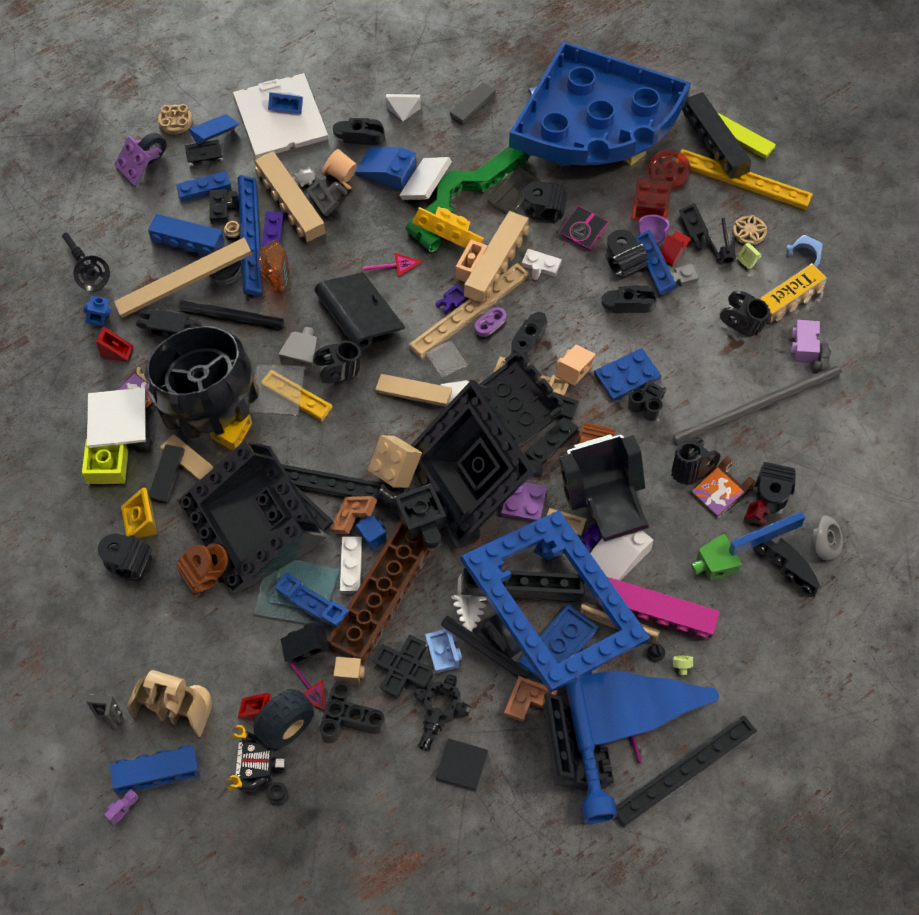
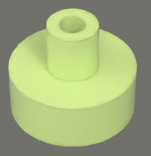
[673,655,693,675]

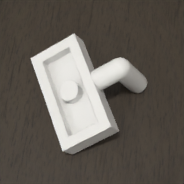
[522,249,562,280]

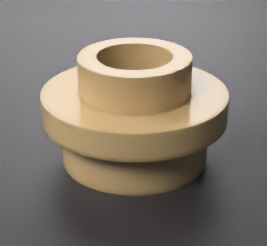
[224,221,240,238]

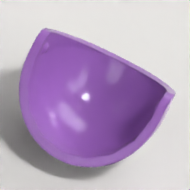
[638,215,669,244]

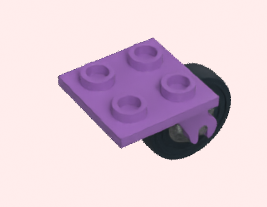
[114,133,167,186]

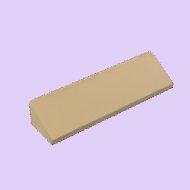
[580,602,660,644]

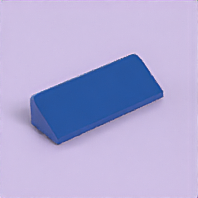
[189,114,239,145]

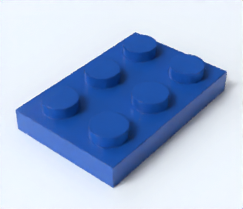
[594,348,662,402]

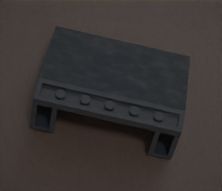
[177,440,327,595]

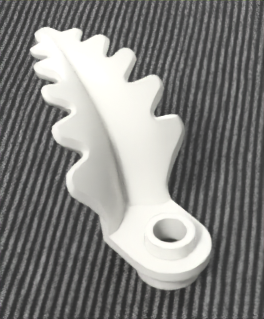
[451,574,486,632]

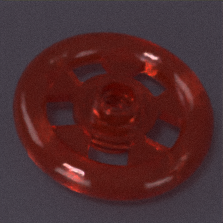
[648,149,690,188]

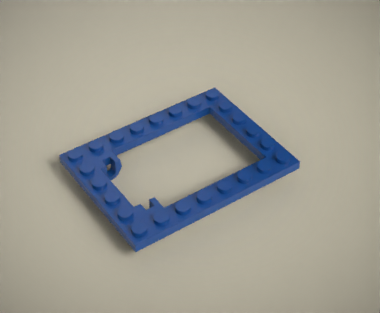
[460,510,650,693]

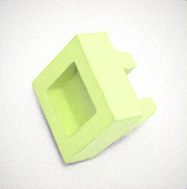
[736,243,761,269]

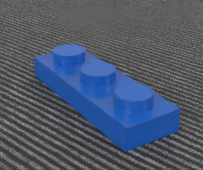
[176,171,231,201]

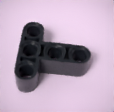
[320,681,385,743]

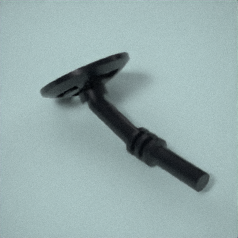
[62,233,110,291]

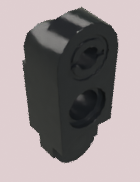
[333,118,385,145]
[601,285,657,313]
[511,312,548,359]

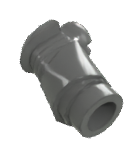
[812,343,831,372]

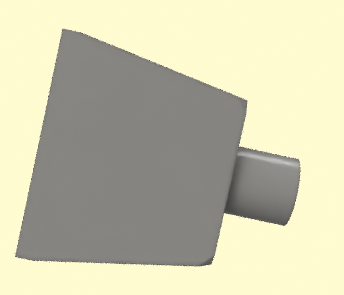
[279,327,319,372]

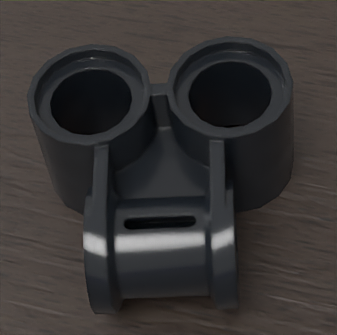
[628,380,667,421]

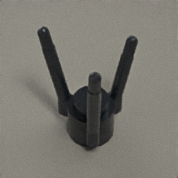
[710,217,736,264]

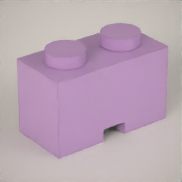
[791,320,820,362]

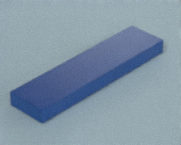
[636,229,678,296]
[729,512,805,556]

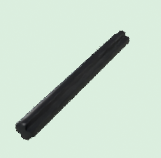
[179,300,284,329]

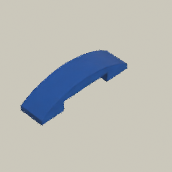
[274,573,349,627]

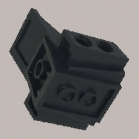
[559,434,649,542]

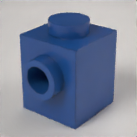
[356,515,387,551]

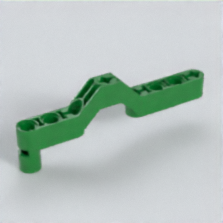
[405,146,530,252]

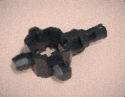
[414,674,471,752]

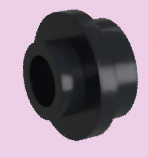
[266,782,288,804]

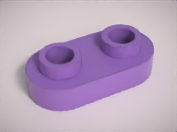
[475,307,506,337]

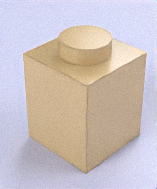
[334,657,365,685]

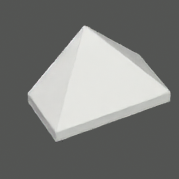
[386,94,421,121]

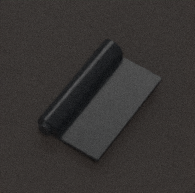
[315,272,405,350]

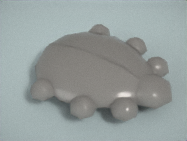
[292,166,316,187]

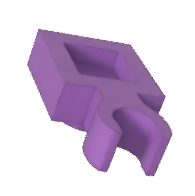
[104,789,139,826]

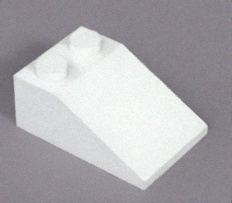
[590,530,653,581]

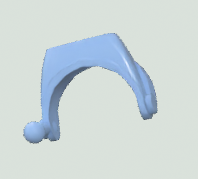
[786,235,823,267]

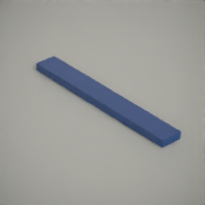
[238,175,262,297]

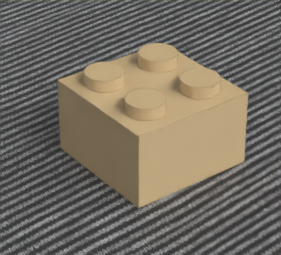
[367,435,422,488]

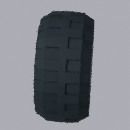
[253,689,314,749]

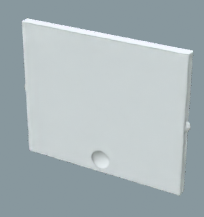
[87,388,146,448]

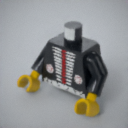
[227,725,286,792]

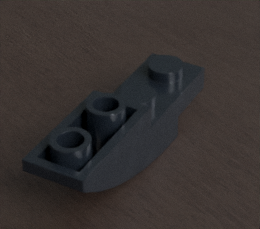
[754,538,820,597]

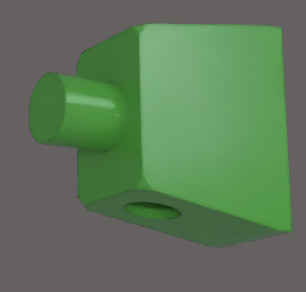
[691,533,742,580]

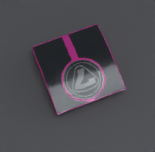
[559,206,609,251]

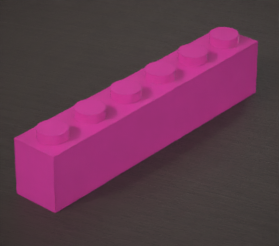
[596,577,720,639]

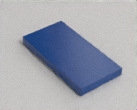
[518,604,600,684]

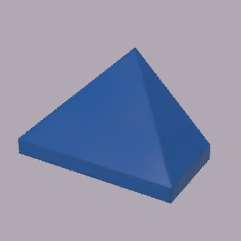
[268,92,303,114]

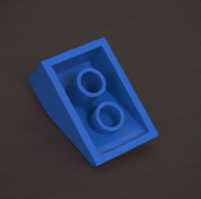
[355,147,417,191]

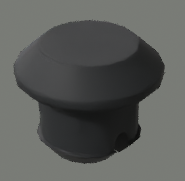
[136,436,153,452]
[647,644,665,661]

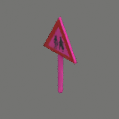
[363,253,423,277]

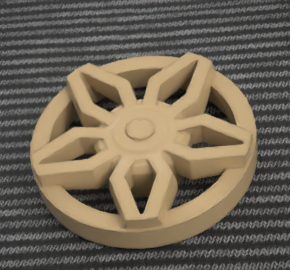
[733,215,767,245]

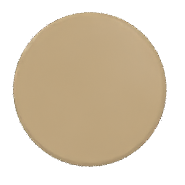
[158,104,193,135]

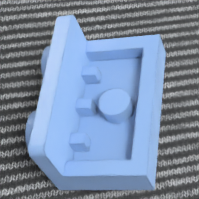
[425,629,462,674]

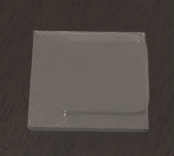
[426,340,468,379]

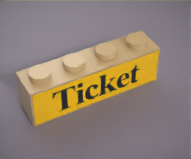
[759,264,827,324]

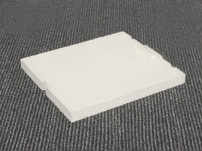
[233,73,328,159]

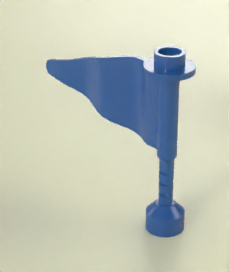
[558,659,719,824]

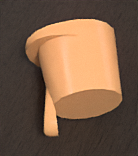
[322,149,357,190]

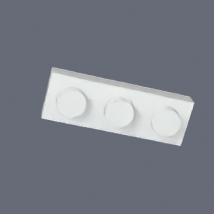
[340,537,362,594]

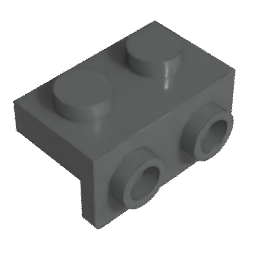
[86,692,122,730]

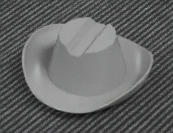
[811,515,843,560]

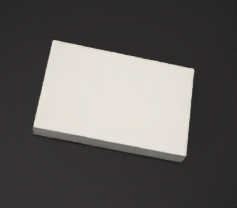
[399,157,452,200]

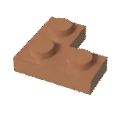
[331,496,377,534]
[504,676,557,723]

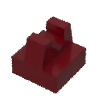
[744,499,771,526]

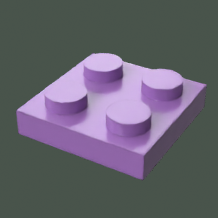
[501,482,547,522]

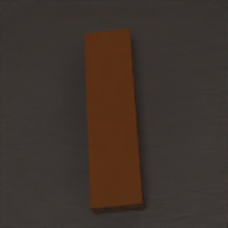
[327,520,433,666]

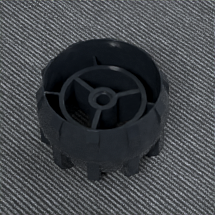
[144,326,259,438]

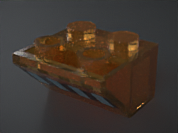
[258,239,290,294]

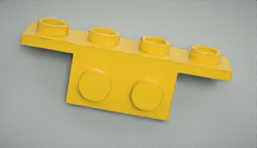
[412,207,484,248]

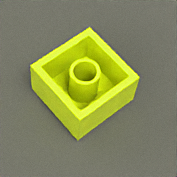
[82,439,129,484]

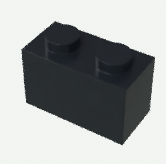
[280,623,329,665]

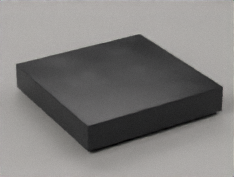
[436,738,488,791]

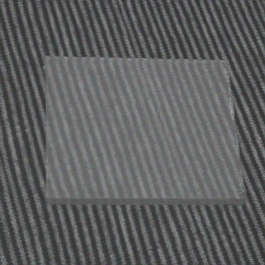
[249,364,305,416]

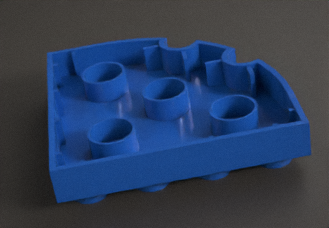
[509,41,691,166]

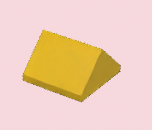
[121,488,157,538]

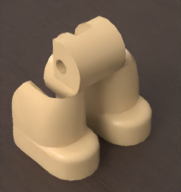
[127,670,213,738]

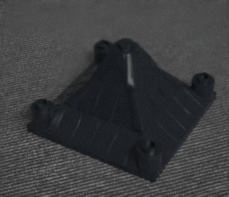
[411,380,543,548]

